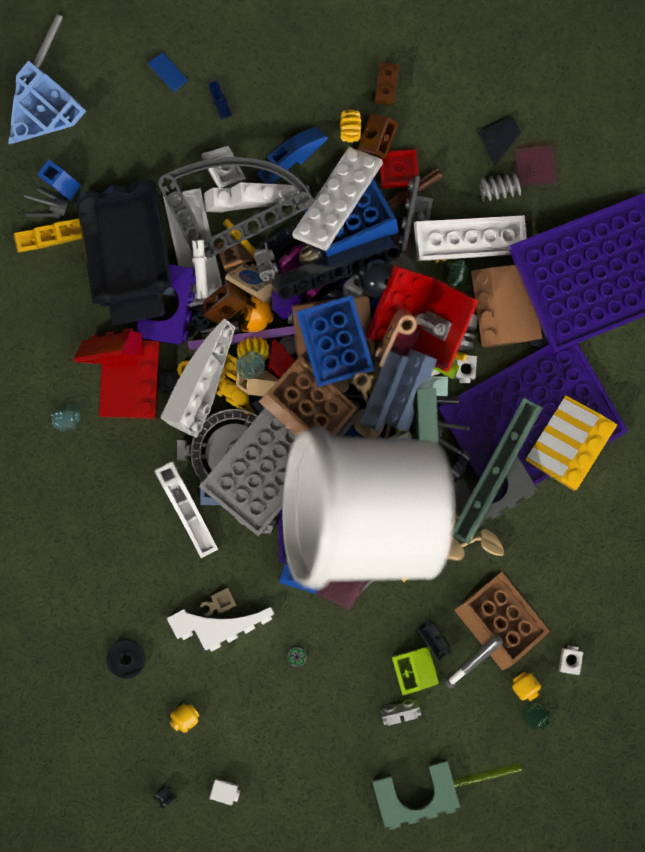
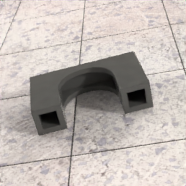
[451,455,537,528]

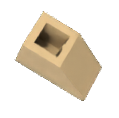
[236,363,279,396]

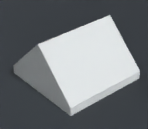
[201,146,246,188]

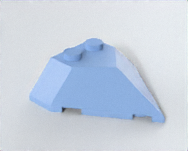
[8,61,86,144]

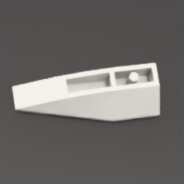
[161,319,235,438]

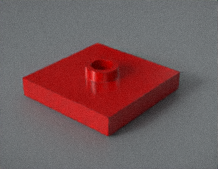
[380,149,420,189]

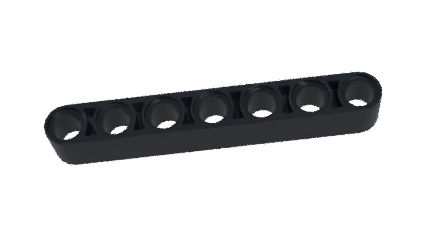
[271,236,401,299]

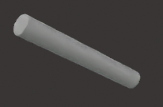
[33,14,63,68]

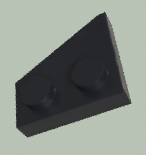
[478,115,521,165]

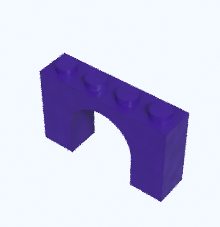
[136,265,196,346]

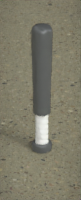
[444,635,503,689]

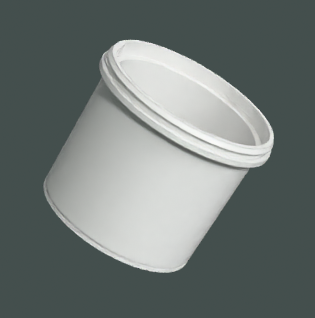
[283,428,453,589]

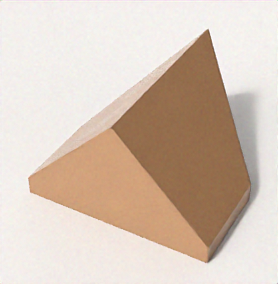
[216,238,256,272]

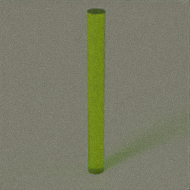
[453,764,522,788]

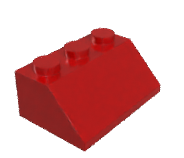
[73,329,144,364]

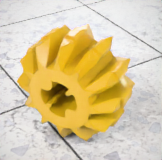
[340,110,361,142]
[237,337,270,365]

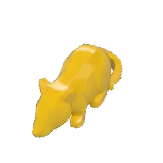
[216,373,255,416]

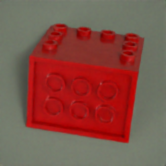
[365,265,478,372]

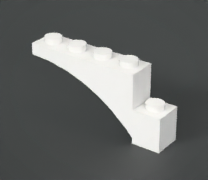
[203,182,310,213]
[155,462,218,558]
[167,607,274,652]

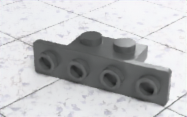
[397,175,433,252]

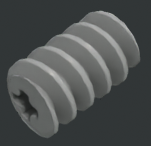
[480,172,521,202]

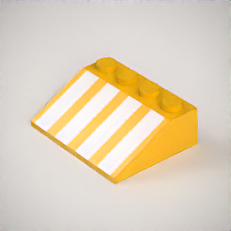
[525,395,617,491]

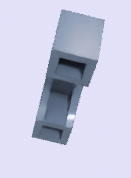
[383,349,437,432]

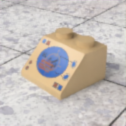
[225,263,275,304]

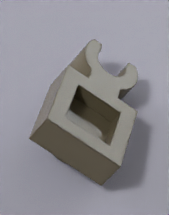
[200,588,236,616]

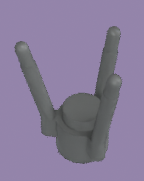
[23,188,68,218]
[437,420,470,454]

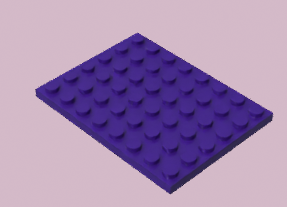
[508,193,645,353]
[438,344,628,504]

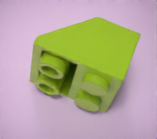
[392,646,439,695]

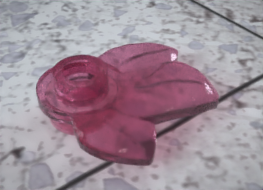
[392,329,421,357]

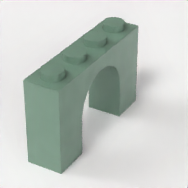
[372,760,460,829]

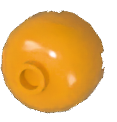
[240,294,273,333]

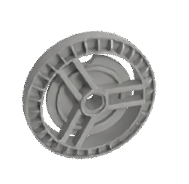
[191,409,258,481]

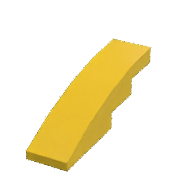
[13,219,82,253]

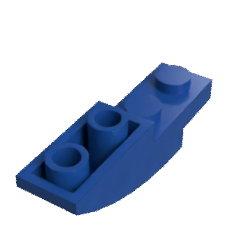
[257,127,328,184]

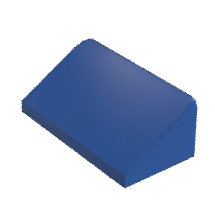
[148,53,188,93]

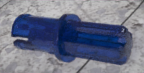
[208,81,232,120]

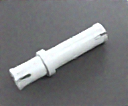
[192,240,209,299]

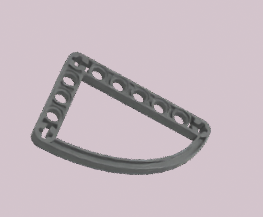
[158,157,314,259]

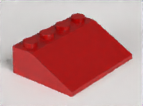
[99,340,160,419]

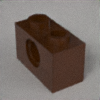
[375,62,399,106]
[358,114,398,159]
[203,281,247,324]

